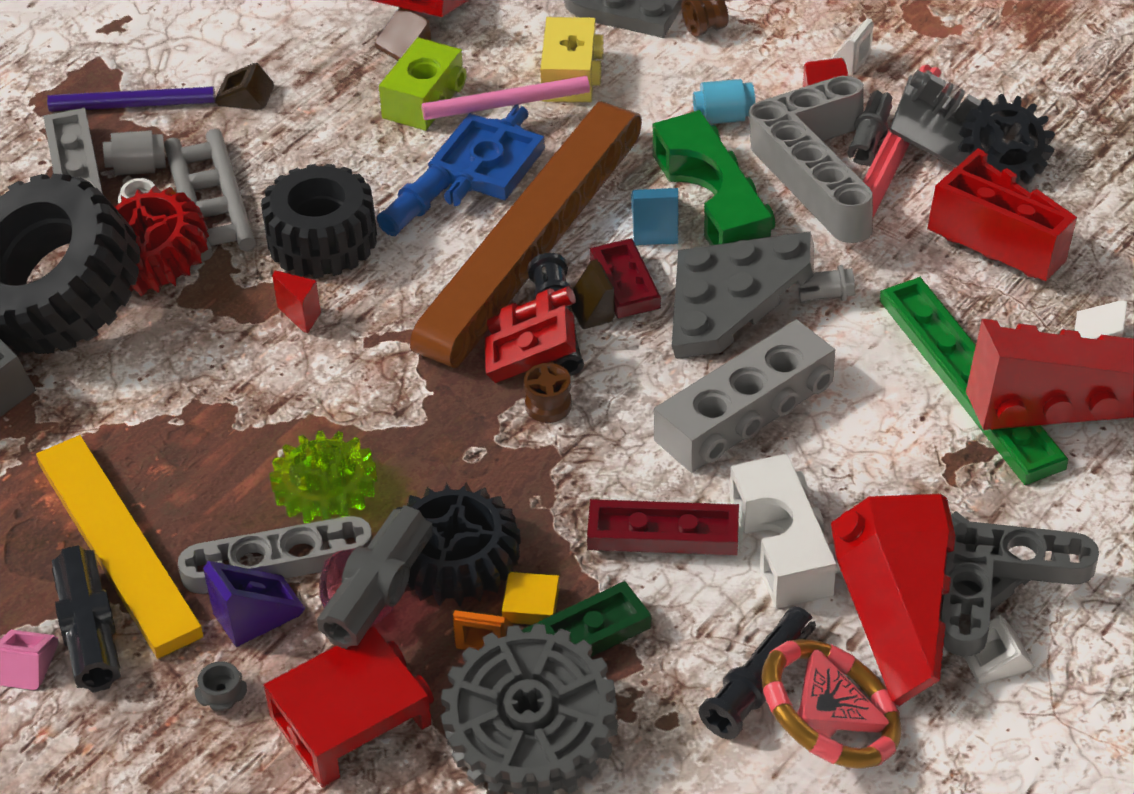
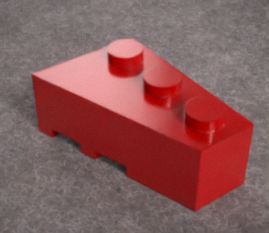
[927,148,1077,281]

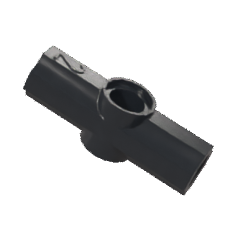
[51,545,121,693]

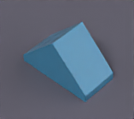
[631,188,678,245]

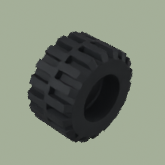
[261,164,377,278]

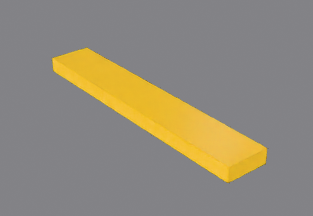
[36,435,204,659]

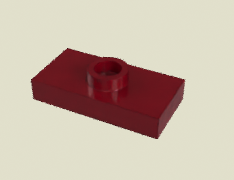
[590,238,661,319]

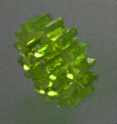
[269,430,377,524]

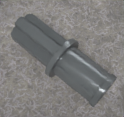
[848,90,893,165]

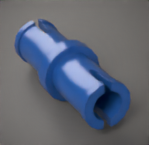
[376,164,452,236]

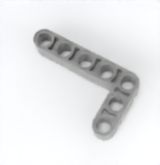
[749,76,873,243]

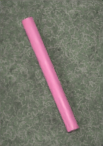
[421,76,590,120]

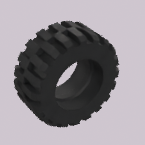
[0,174,140,354]

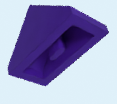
[203,561,305,647]

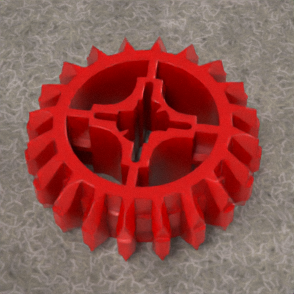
[114,186,209,296]

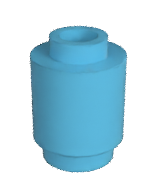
[693,79,756,124]

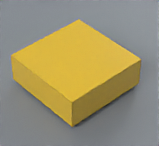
[502,572,559,625]

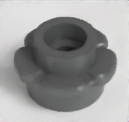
[195,661,247,711]

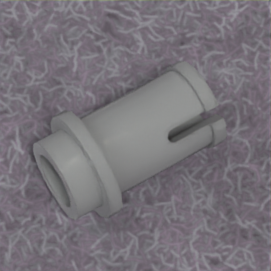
[798,265,855,303]

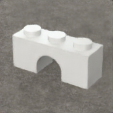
[730,453,841,609]

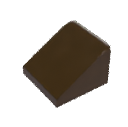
[215,63,274,110]
[571,259,615,329]

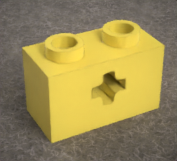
[540,17,604,102]

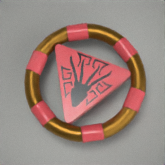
[762,639,901,768]

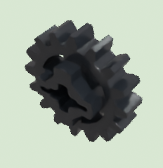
[958,94,1055,185]

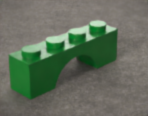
[653,110,776,246]

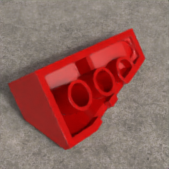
[831,494,956,706]

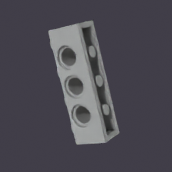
[654,319,835,473]

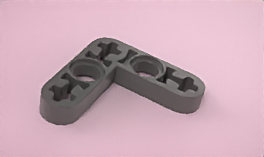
[941,522,1099,657]

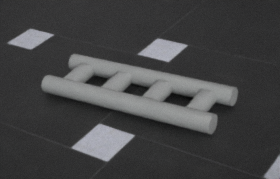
[164,129,256,261]

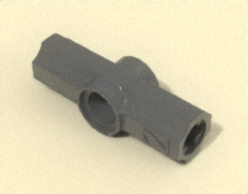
[317,505,433,649]

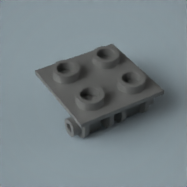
[889,70,981,168]

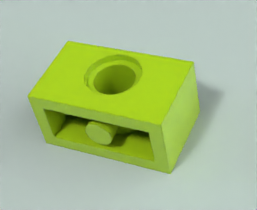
[378,37,467,131]

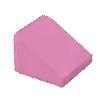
[0,629,58,690]

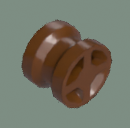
[681,0,729,37]
[524,363,572,423]

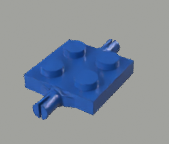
[428,104,545,206]

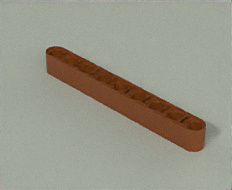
[410,101,642,368]

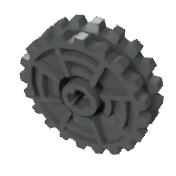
[441,624,618,794]

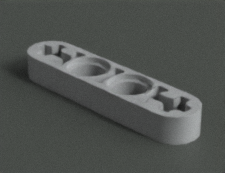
[178,516,373,594]

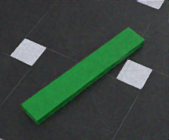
[880,277,1068,486]

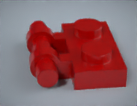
[485,286,576,383]

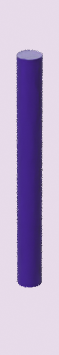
[47,86,215,112]

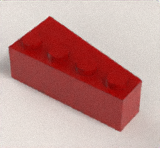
[966,318,1134,430]

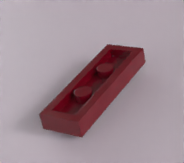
[587,499,739,556]

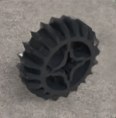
[396,482,521,607]

